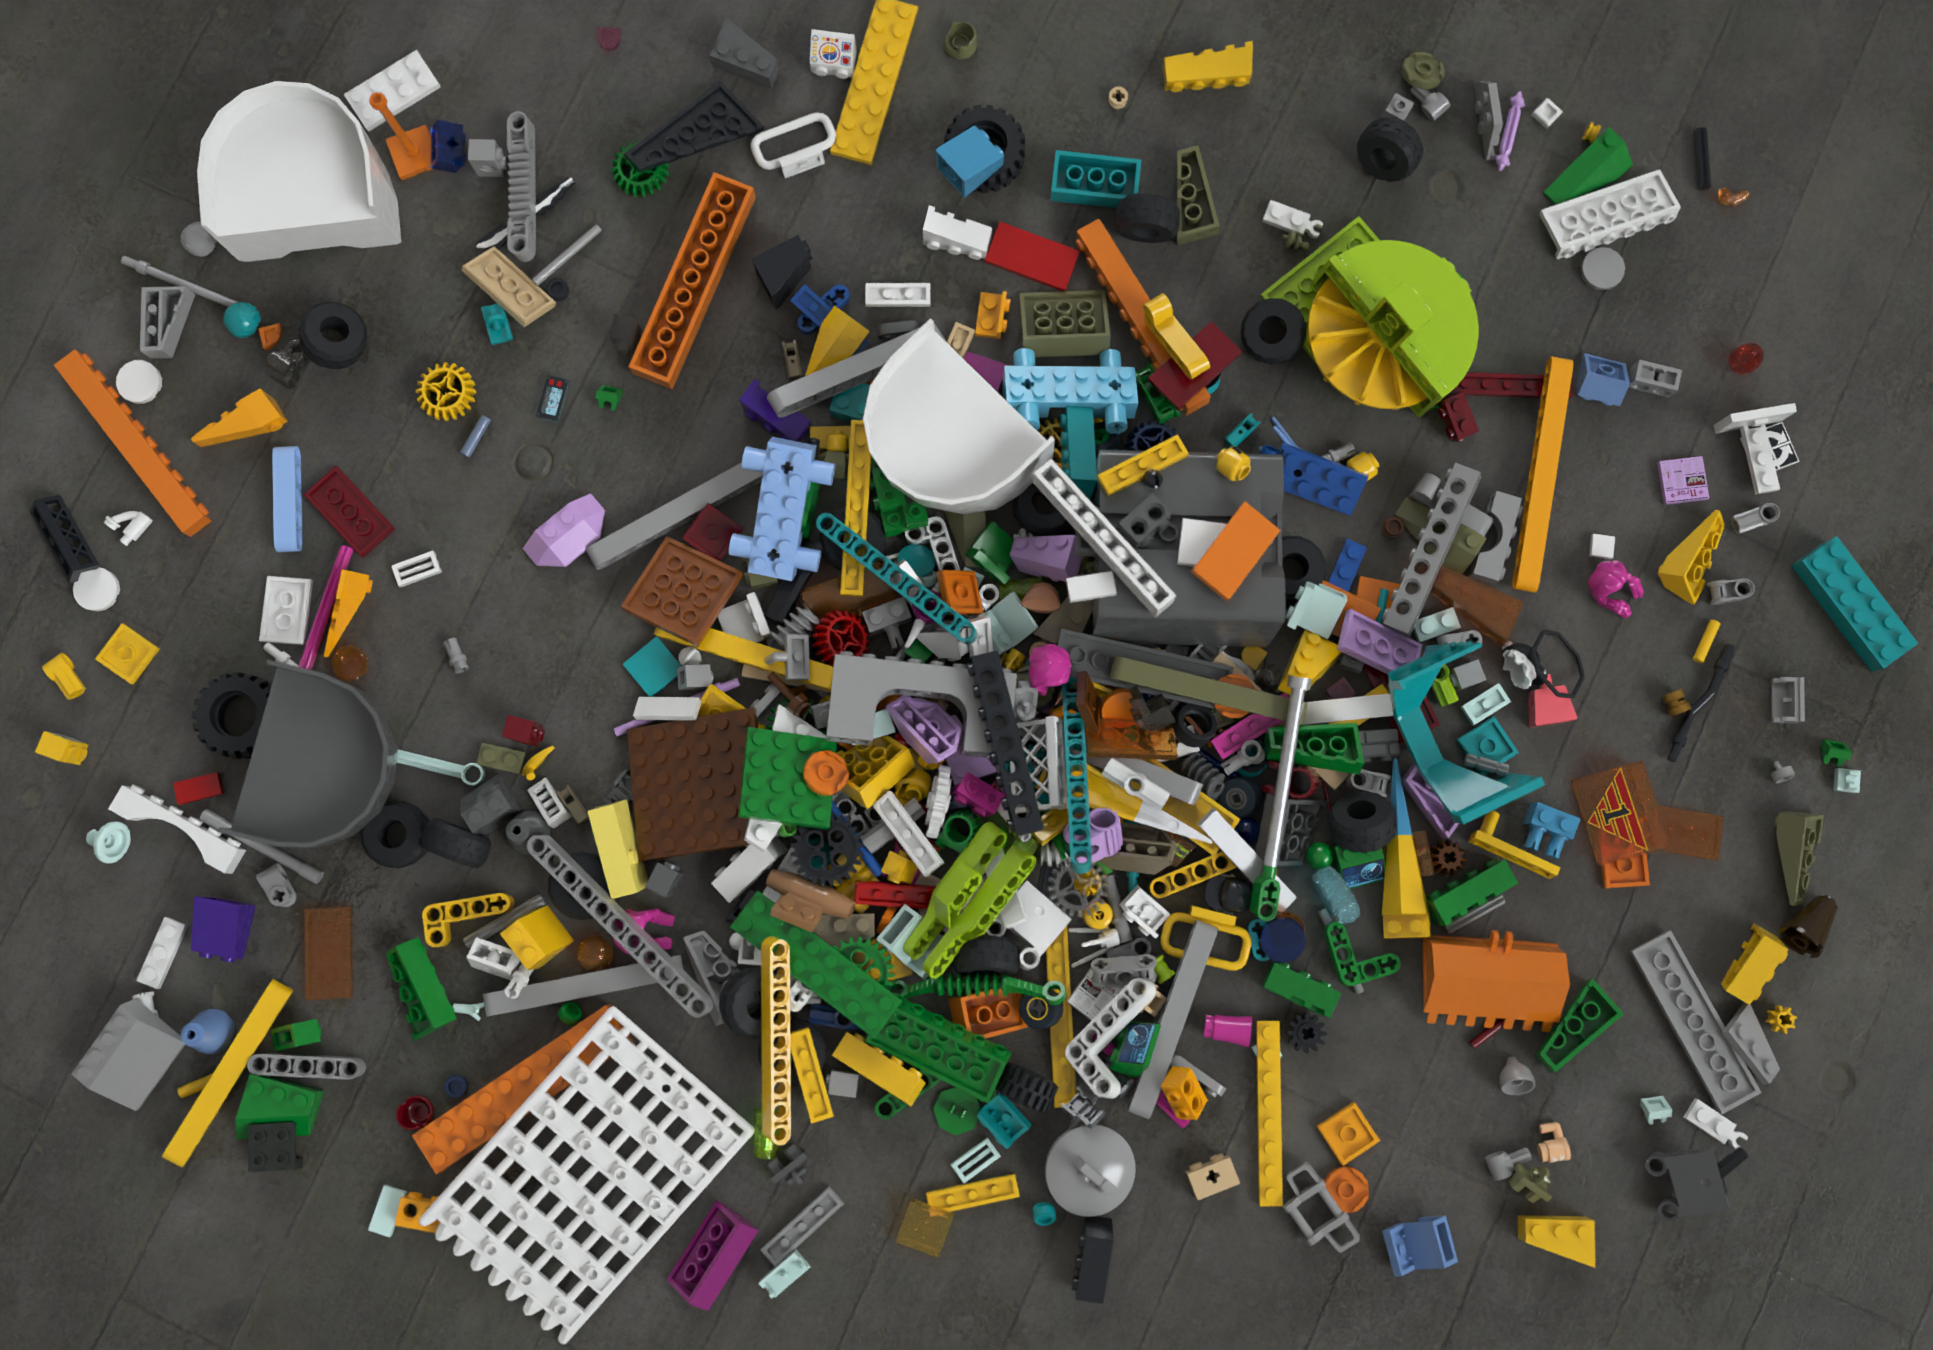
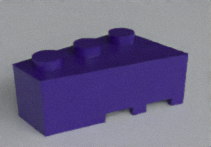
[739,379,812,442]

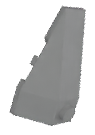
[683,930,761,1026]

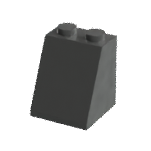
[460,774,523,836]

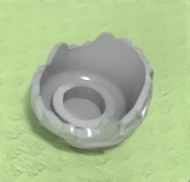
[180,222,217,257]

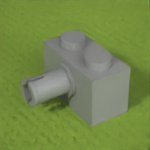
[862,597,912,650]

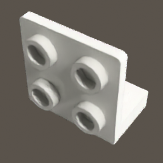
[718,592,772,643]

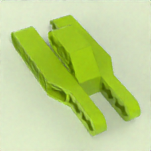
[903,822,1036,978]

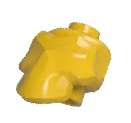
[894,769,932,806]

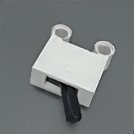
[984,866,1072,970]

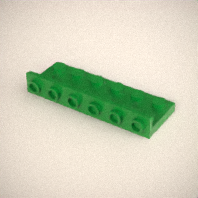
[865,993,1012,1103]

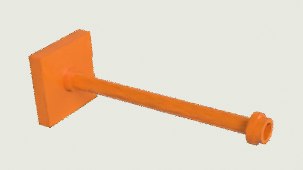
[369,92,442,180]

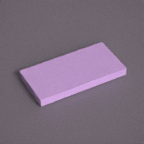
[1337,609,1422,674]

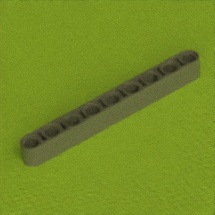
[1109,656,1308,725]

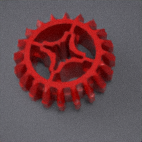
[812,610,871,667]

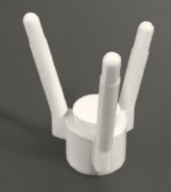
[1068,926,1120,968]

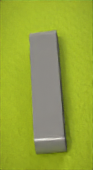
[247,1053,366,1079]

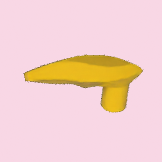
[522,746,555,780]

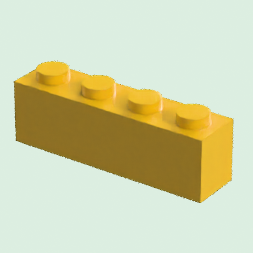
[832,1032,926,1106]

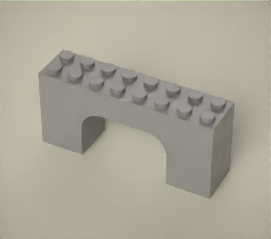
[826,651,1017,758]

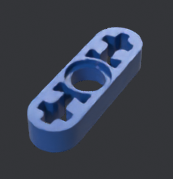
[798,285,850,335]

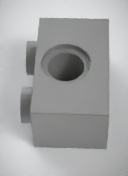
[468,139,508,177]

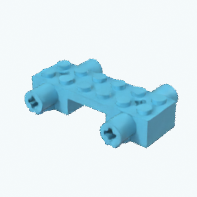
[1002,348,1138,434]

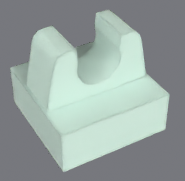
[1833,768,1861,793]
[1640,1096,1672,1124]

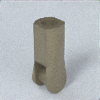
[782,339,803,380]
[556,784,589,825]

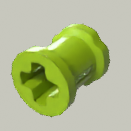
[1154,954,1175,984]

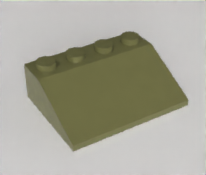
[1019,290,1110,357]

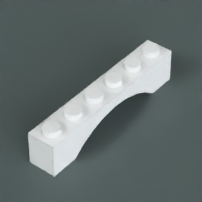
[108,784,246,874]

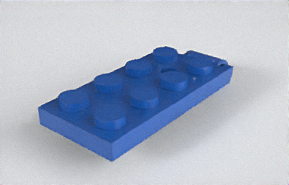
[1260,443,1368,516]

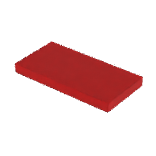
[985,222,1080,292]

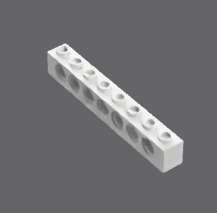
[1032,459,1176,618]

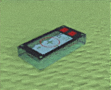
[536,375,570,423]

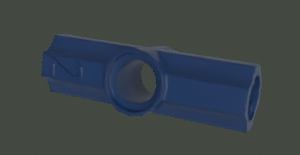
[809,1004,865,1032]

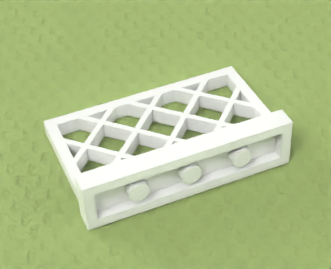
[1010,716,1068,814]

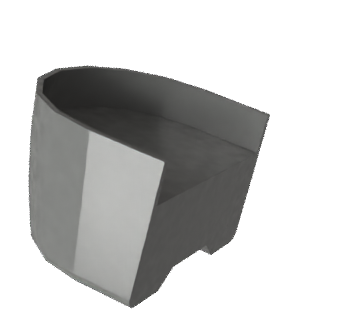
[218,659,398,848]

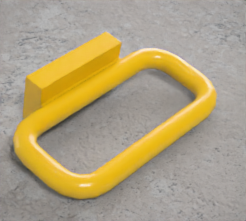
[1160,905,1251,971]

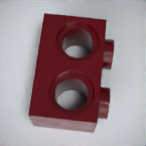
[502,715,545,747]

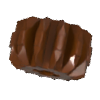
[1427,839,1467,877]

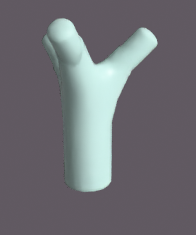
[453,1002,484,1021]

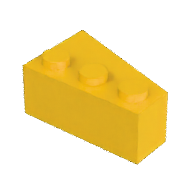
[1278,629,1343,695]
[1721,923,1789,1005]
[1518,1215,1595,1268]

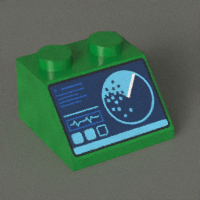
[1331,845,1385,891]
[1109,1022,1161,1079]

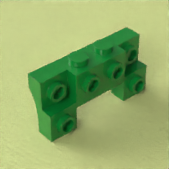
[870,455,928,538]

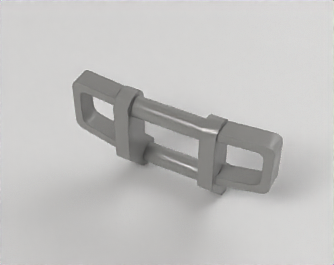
[1283,1162,1360,1252]

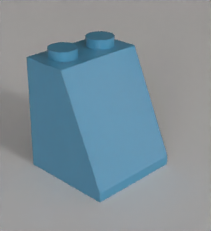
[935,125,1004,198]

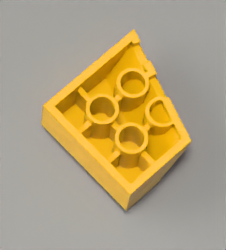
[837,735,916,809]

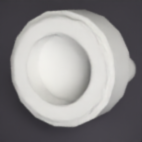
[679,647,701,666]

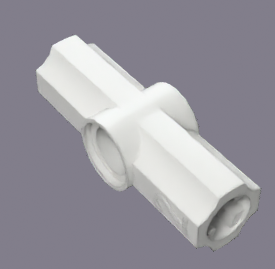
[1102,757,1171,810]

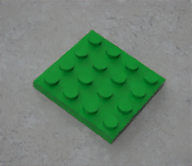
[738,727,837,829]

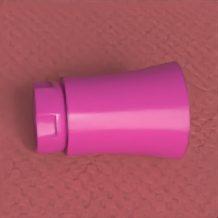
[1204,1015,1252,1048]

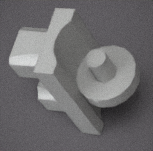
[1014,680,1038,721]

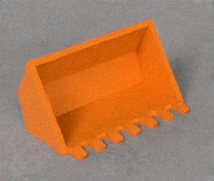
[1422,930,1570,1032]

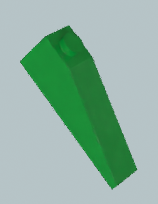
[1542,127,1633,205]

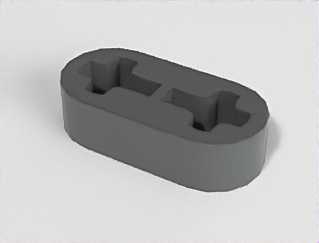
[877,320,919,340]

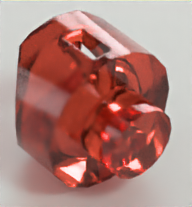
[1729,343,1764,375]

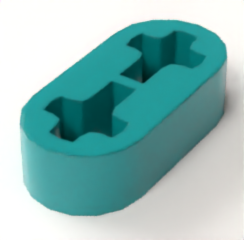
[1247,919,1273,961]

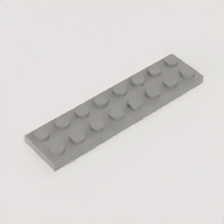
[1629,930,1761,1114]

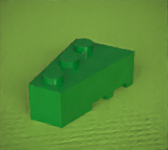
[1260,960,1341,1018]

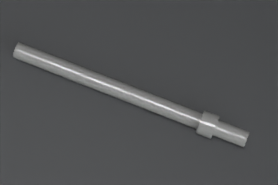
[121,256,238,307]

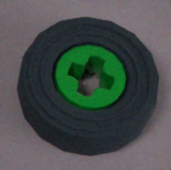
[1094,422,1121,458]

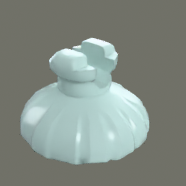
[86,822,131,864]

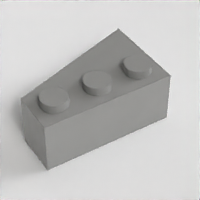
[140,286,195,359]

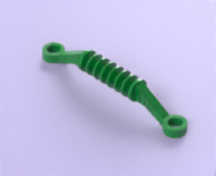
[886,973,1066,1005]

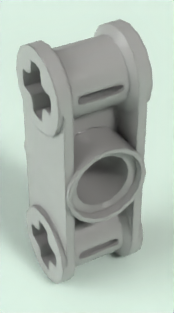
[1091,954,1157,989]

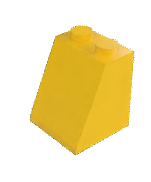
[500,905,575,970]

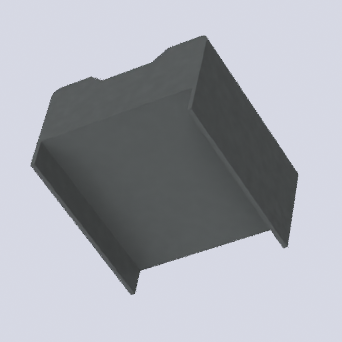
[1075,450,1285,647]

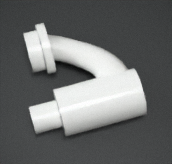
[104,511,153,546]

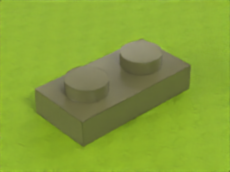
[476,743,527,774]

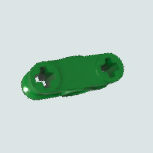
[1135,363,1180,426]

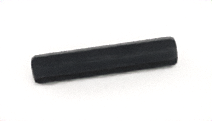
[1694,127,1711,190]

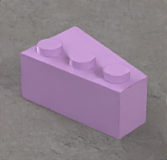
[1010,535,1083,582]

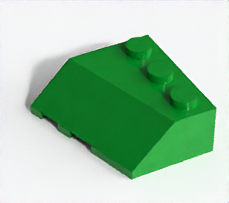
[235,1074,324,1139]

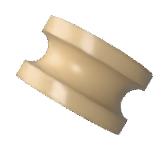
[1108,87,1128,109]

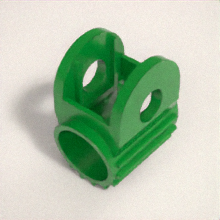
[936,807,983,860]

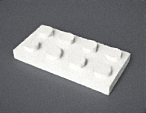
[344,50,441,132]

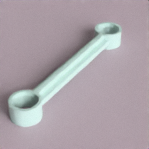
[397,749,485,786]

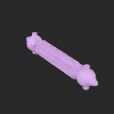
[1495,91,1525,171]

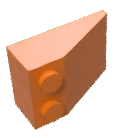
[948,989,1028,1038]

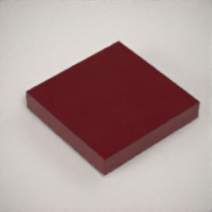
[682,502,744,561]

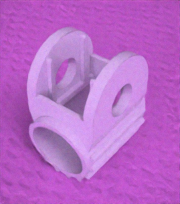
[1063,807,1123,863]

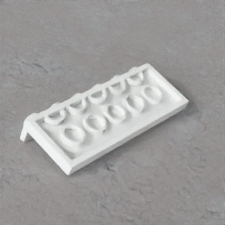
[1539,169,1681,259]

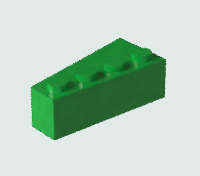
[1264,723,1364,775]
[1426,858,1518,926]

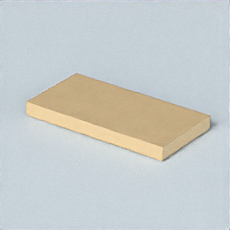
[462,246,556,327]

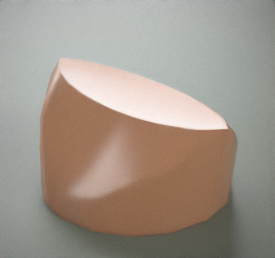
[1021,582,1060,613]

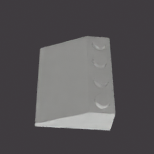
[71,999,185,1111]

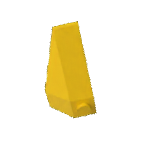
[1658,510,1725,605]

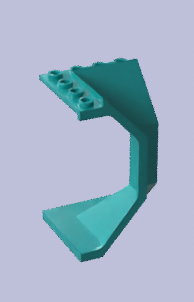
[1388,640,1545,824]

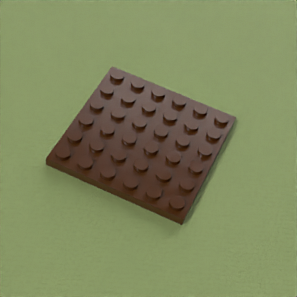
[627,707,758,862]

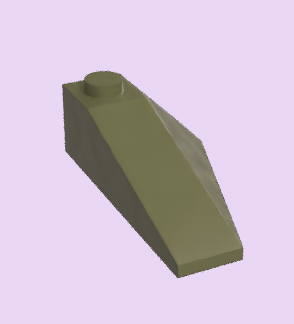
[1394,497,1487,579]

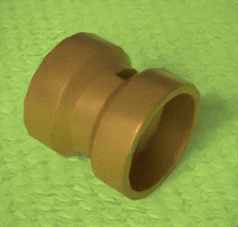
[1661,688,1692,717]

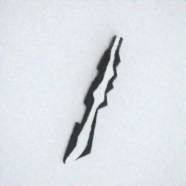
[475,177,576,250]

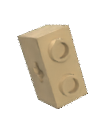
[1185,1153,1240,1200]

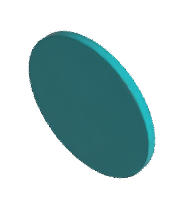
[898,544,935,578]

